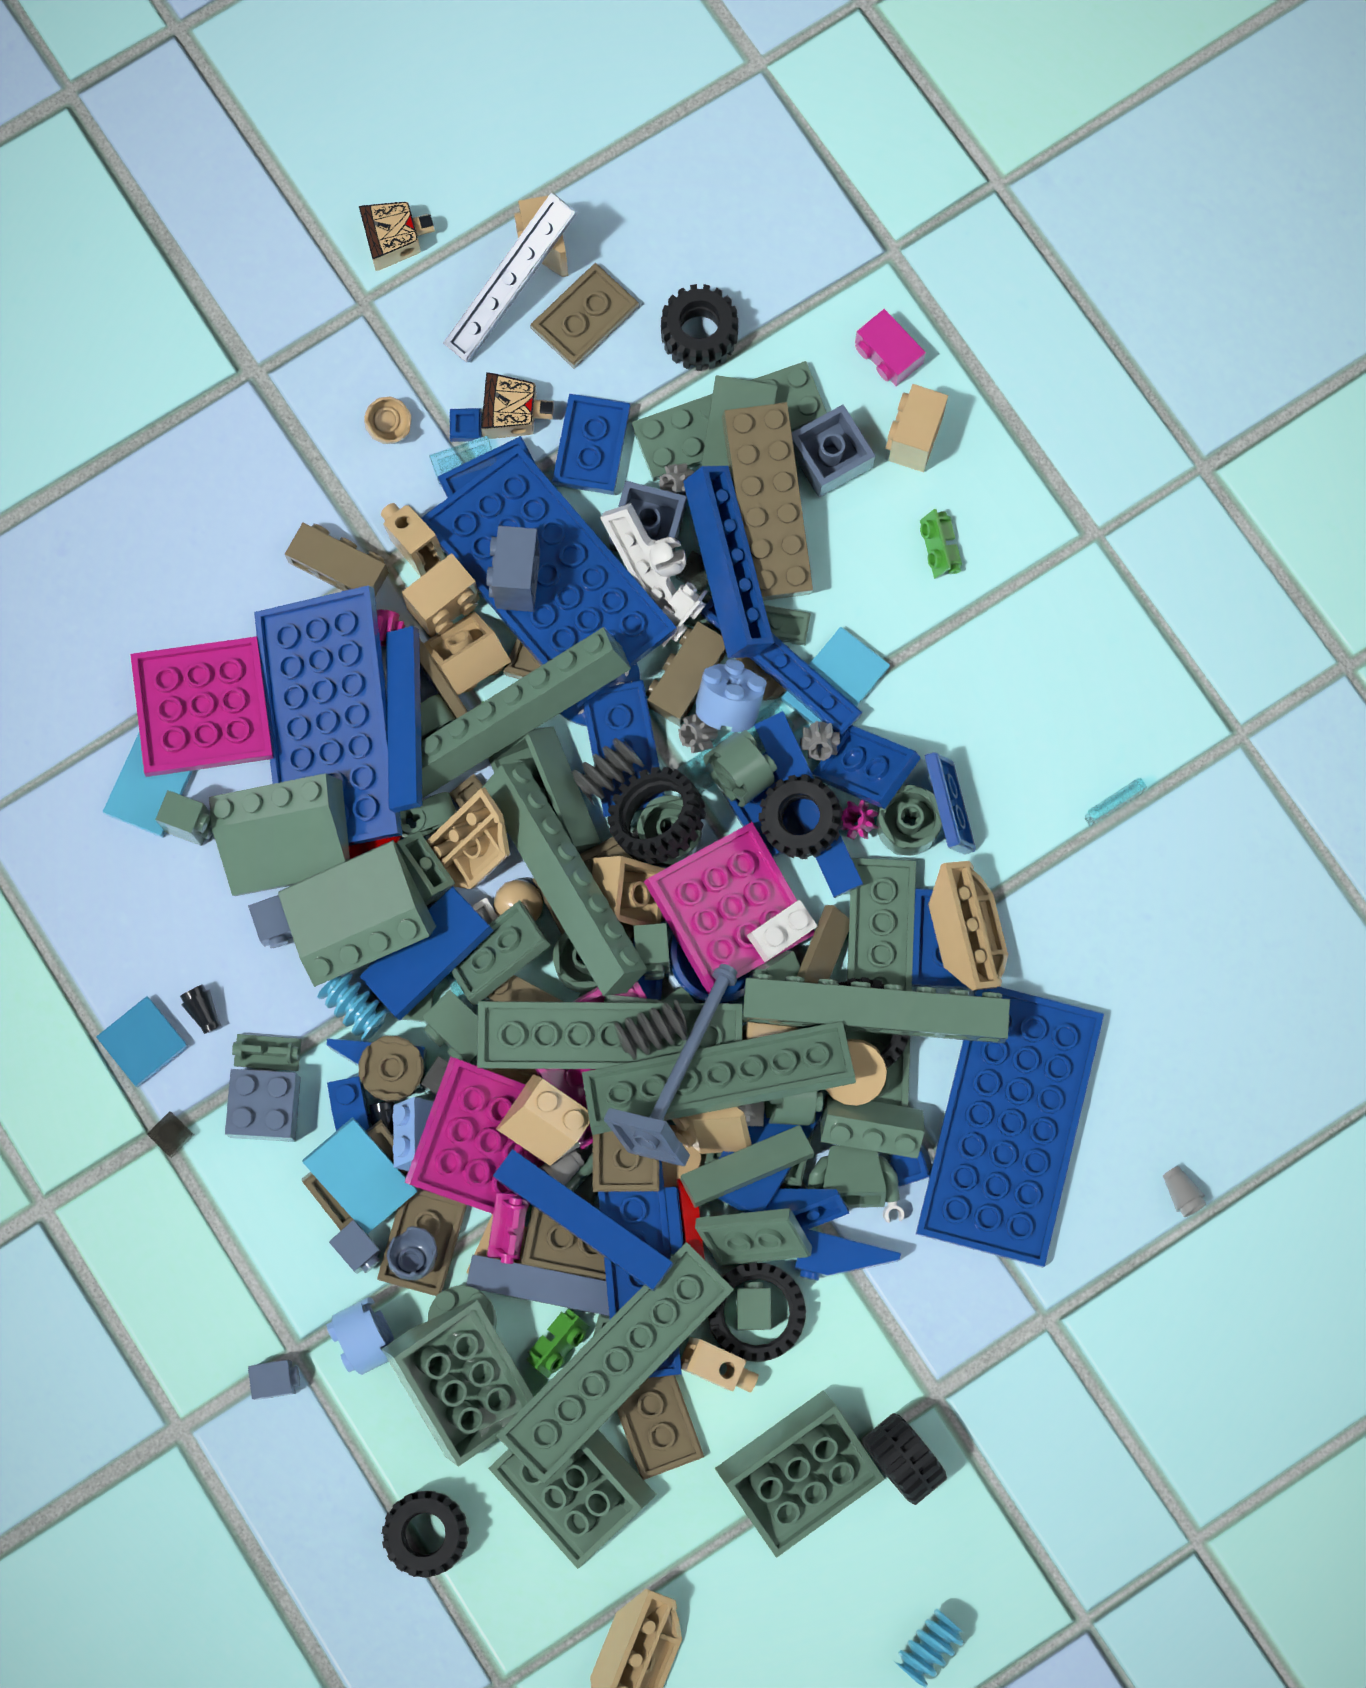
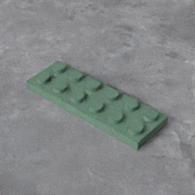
[631,361,827,482]

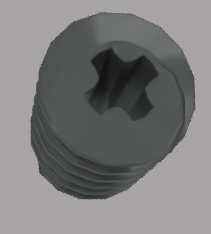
[572,738,645,805]
[614,999,688,1060]

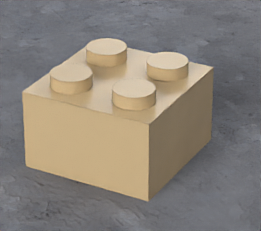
[885,384,949,473]
[402,553,480,637]

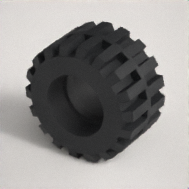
[661,284,738,371]
[759,774,843,859]
[862,1413,947,1505]
[381,1491,469,1578]

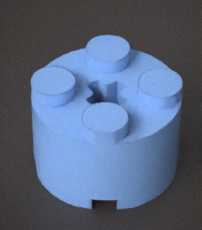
[696,659,766,732]
[326,1297,395,1375]

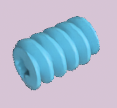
[317,973,388,1042]
[892,1608,964,1688]

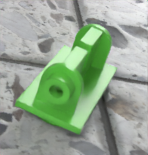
[920,509,962,579]
[526,1308,590,1378]

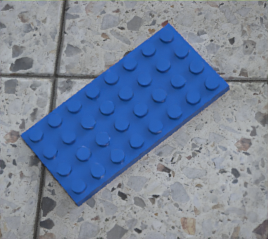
[421,445,677,708]
[254,585,403,846]
[915,987,1104,1268]

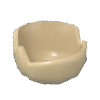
[364,396,411,444]
[493,879,543,921]

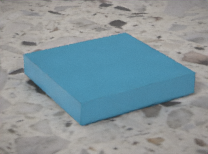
[96,996,189,1088]

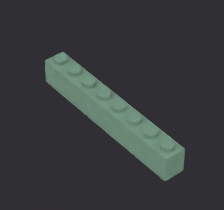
[421,627,631,798]
[482,762,648,996]
[742,974,1010,1043]

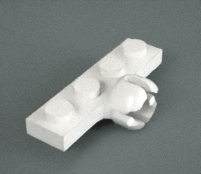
[600,503,686,613]

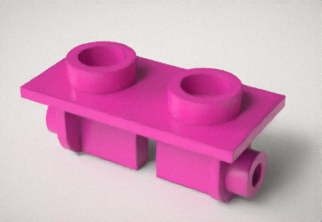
[487,1192,528,1264]

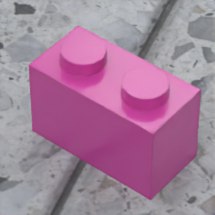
[855,309,926,386]

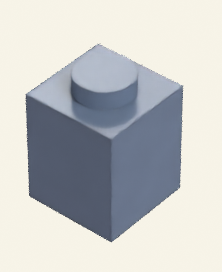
[248,895,292,948]
[329,1220,382,1274]
[248,1360,300,1400]

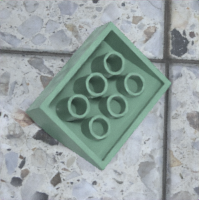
[209,773,350,896]
[278,840,436,987]
[382,1299,533,1467]
[714,1390,885,1558]
[488,1430,657,1569]

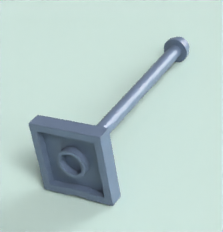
[604,964,737,1167]

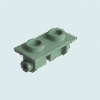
[232,1034,302,1071]

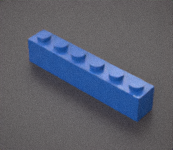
[683,466,774,658]

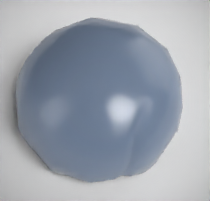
[386,1226,438,1280]

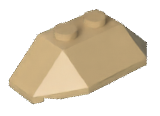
[427,787,510,889]
[928,861,1008,991]
[590,1589,682,1688]

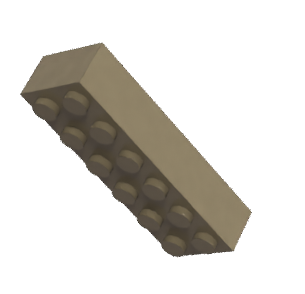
[722,402,813,601]

